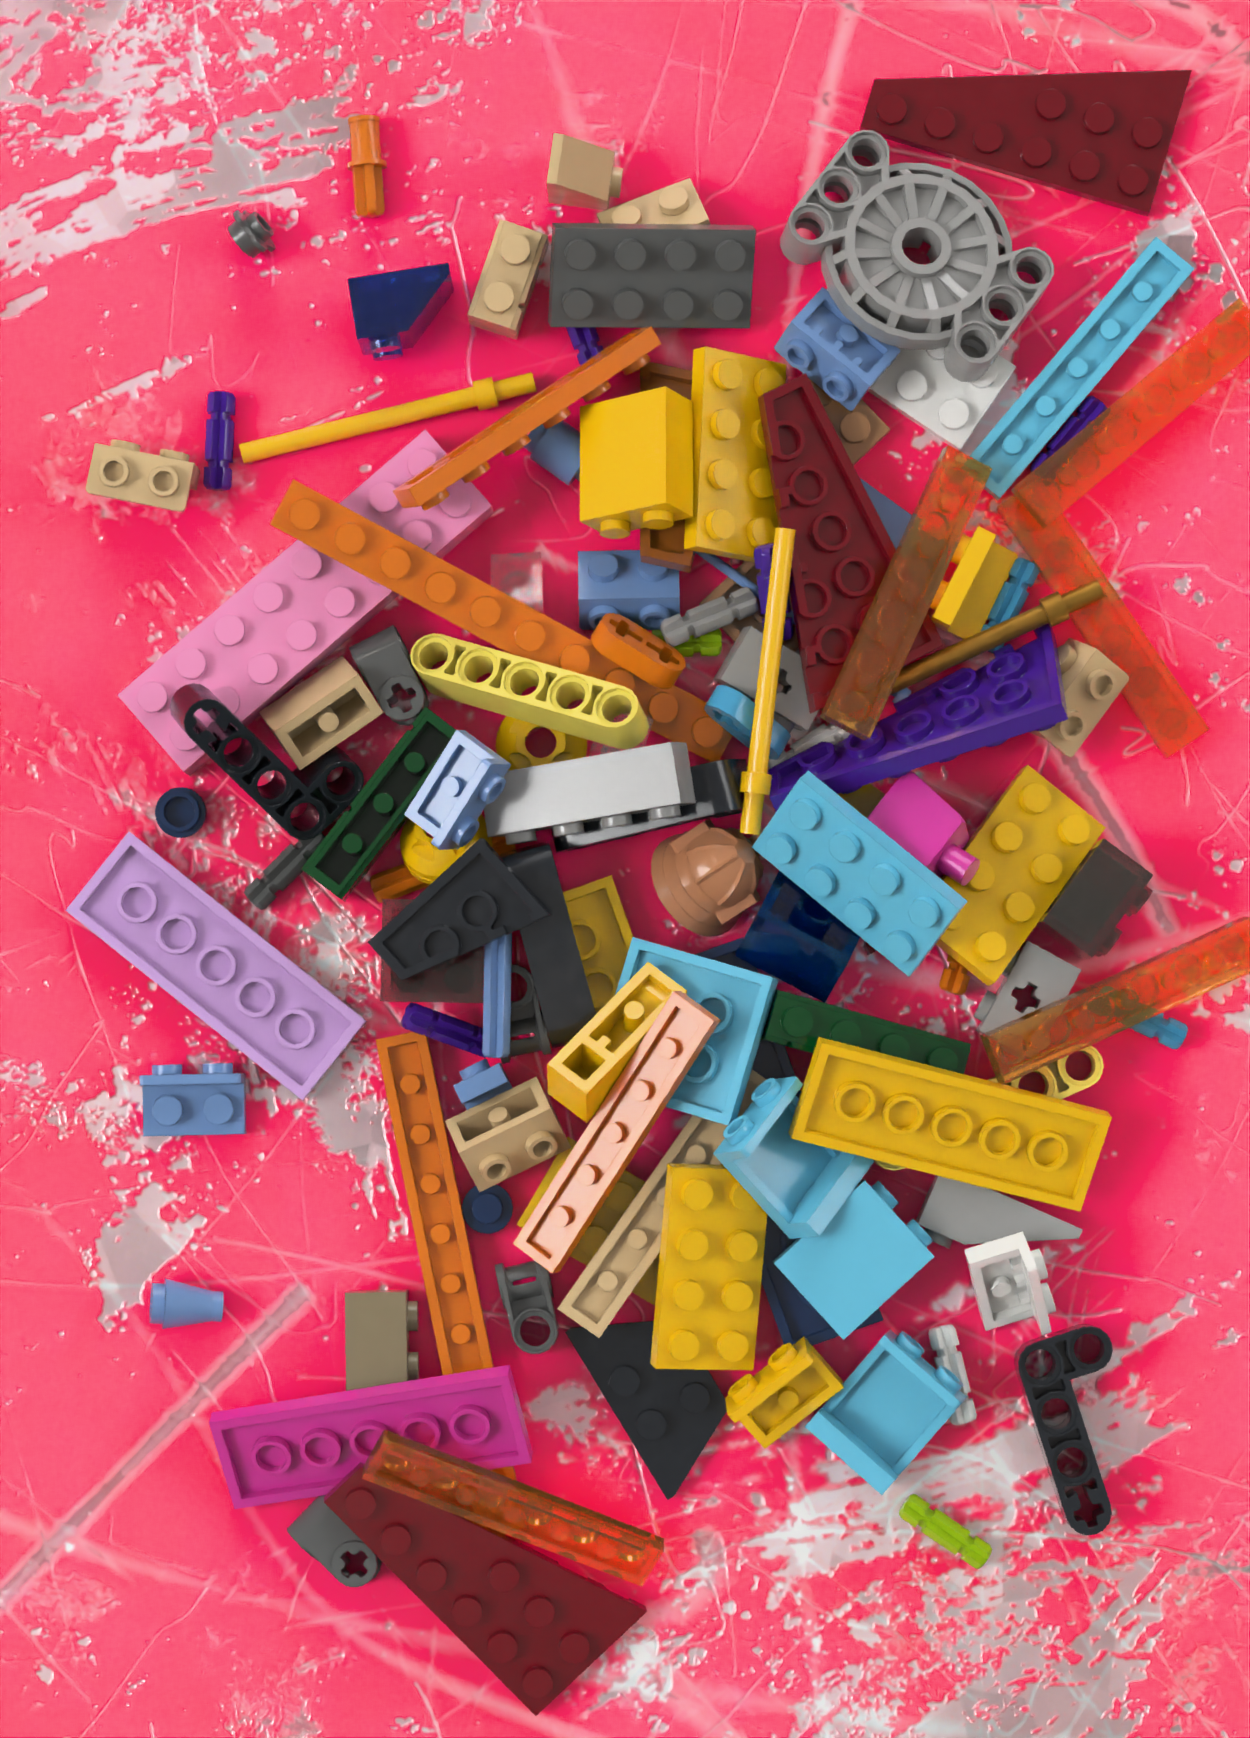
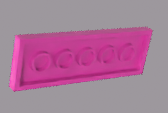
[209,1365,533,1509]

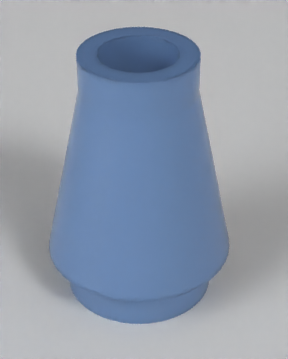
[149,1278,224,1329]

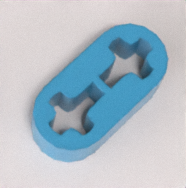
[704,685,791,760]

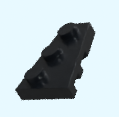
[368,838,552,980]

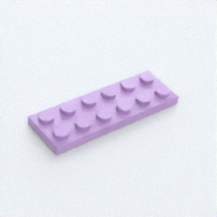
[65,832,367,1100]

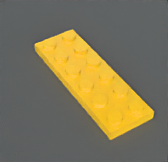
[788,1037,1112,1212]

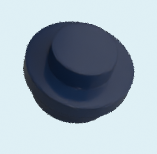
[155,787,206,838]
[462,1184,513,1234]

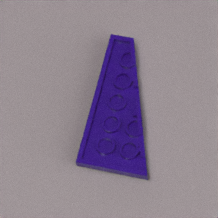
[768,624,1068,811]

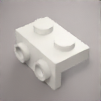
[964,1231,1056,1335]

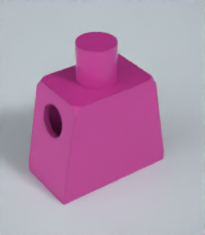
[867,771,980,886]

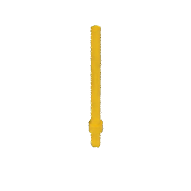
[239,372,537,463]
[739,528,796,835]

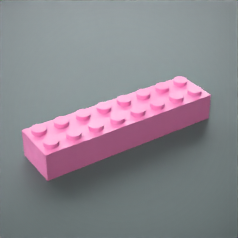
[117,429,494,776]

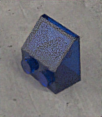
[348,263,454,361]
[735,870,860,1003]

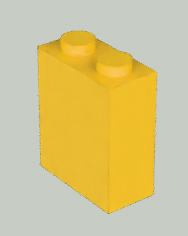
[580,386,693,539]

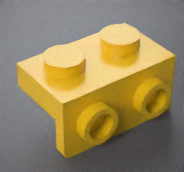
[926,526,1018,640]
[725,1337,844,1449]

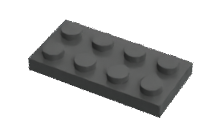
[548,223,756,328]

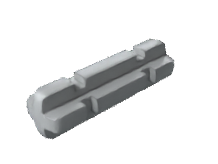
[660,587,758,647]

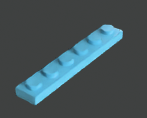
[960,237,1194,501]

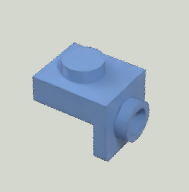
[453,1059,513,1110]

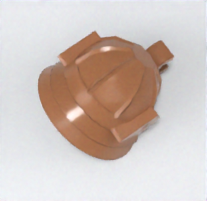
[651,819,765,937]

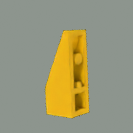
[547,962,687,1123]

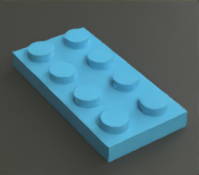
[752,771,968,977]

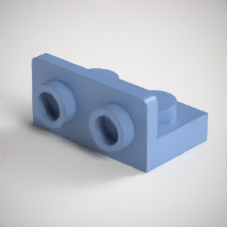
[774,287,901,411]
[139,1063,247,1136]

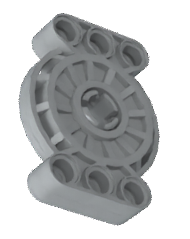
[780,130,1054,382]

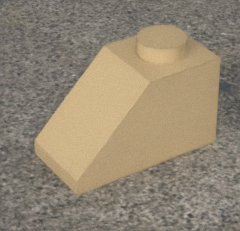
[546,133,623,211]

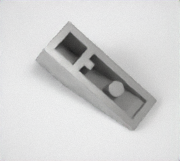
[915,1175,1083,1249]

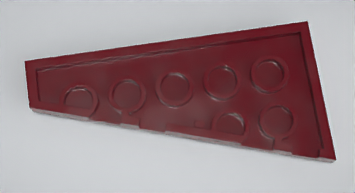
[859,70,1192,216]
[758,373,944,714]
[324,1462,647,1716]

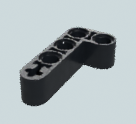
[170,683,364,840]
[551,759,747,853]
[500,840,596,1049]
[1014,1324,1113,1535]

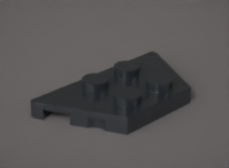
[565,1320,727,1500]

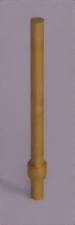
[821,579,1105,724]

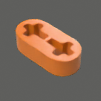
[591,613,686,689]

